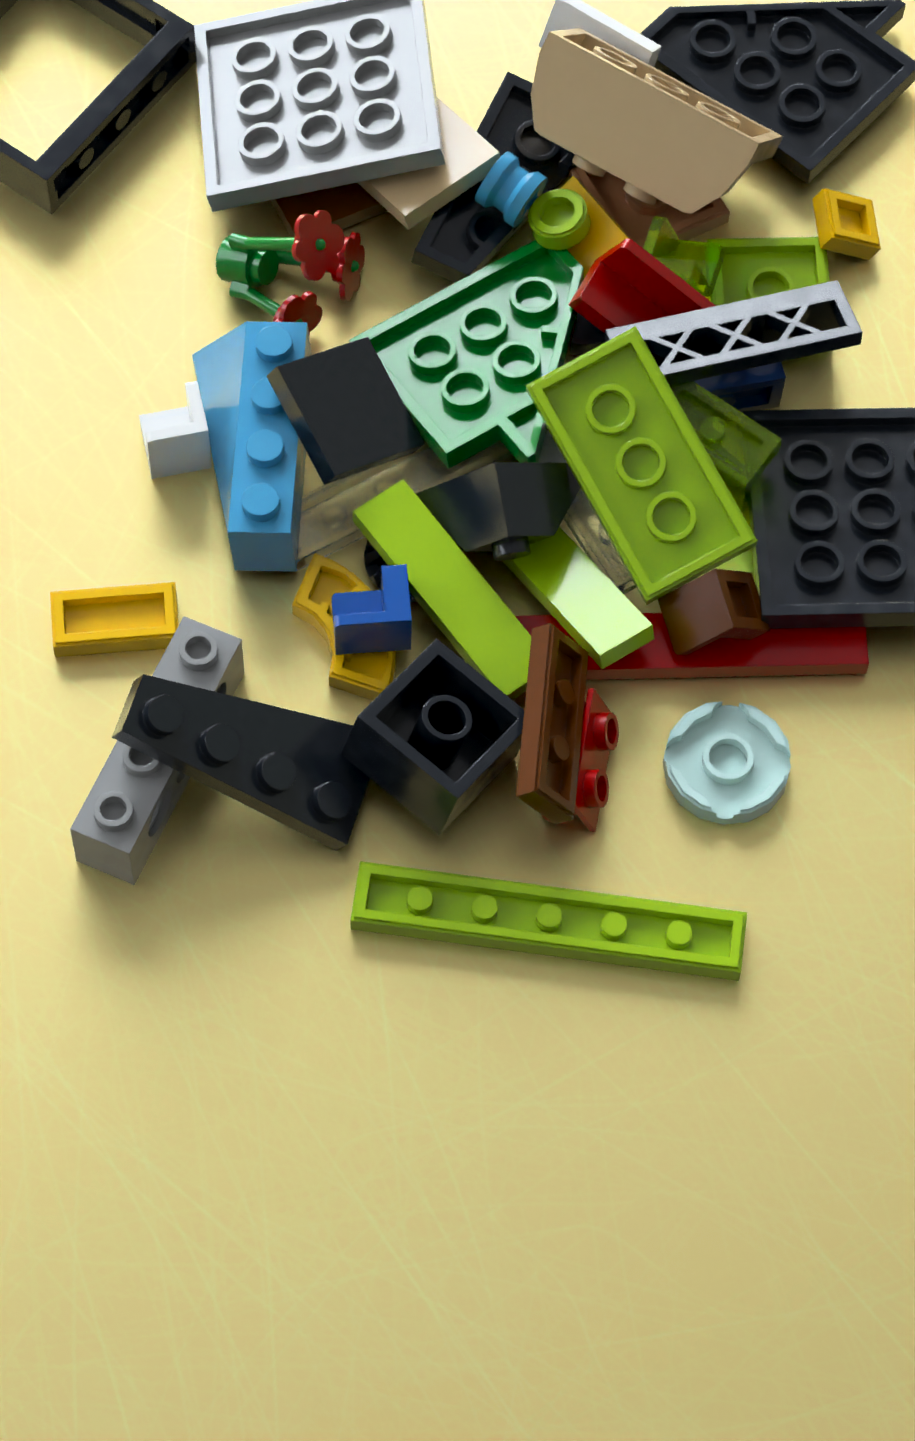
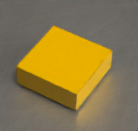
[812,188,881,260]

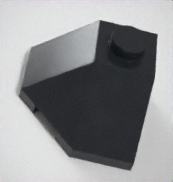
[416,462,581,561]

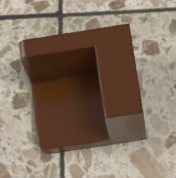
[658,569,770,655]

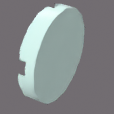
[663,701,791,825]

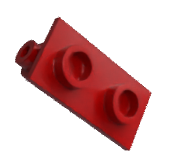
[542,688,619,832]

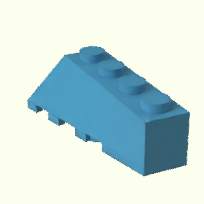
[192,321,312,572]

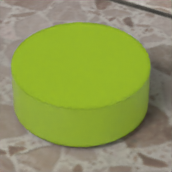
[528,189,591,250]

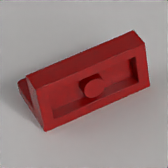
[568,238,716,333]

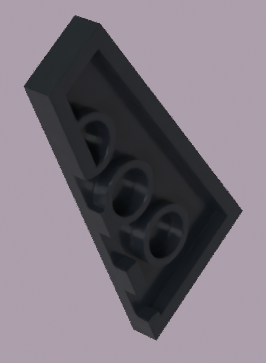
[411,71,577,283]
[112,674,370,851]

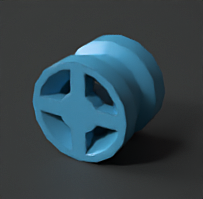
[475,151,548,228]

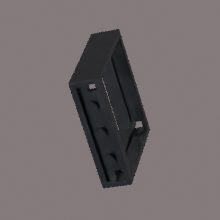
[0,0,196,214]

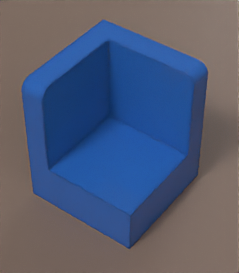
[332,564,412,655]

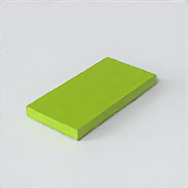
[526,326,757,605]

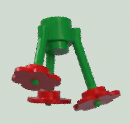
[216,210,365,337]

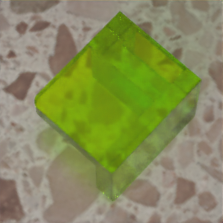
[643,216,725,301]

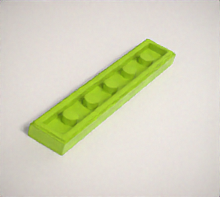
[350,861,747,981]

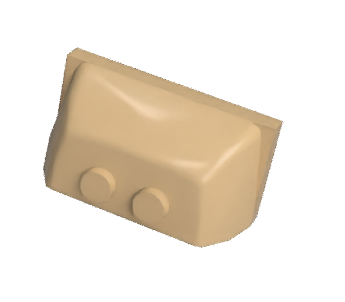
[531,28,783,214]

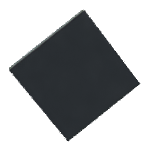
[266,337,425,485]

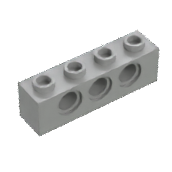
[70,616,244,885]

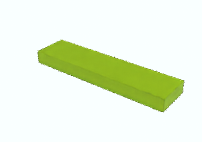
[352,479,531,700]

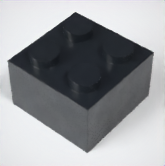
[341,638,524,836]

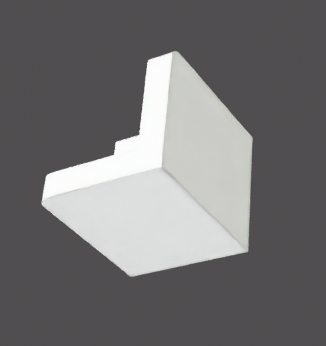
[139,381,212,479]

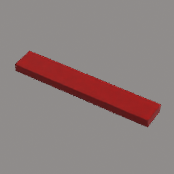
[515,613,869,680]

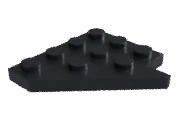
[640,0,915,184]

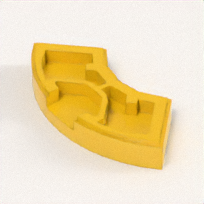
[292,553,396,700]

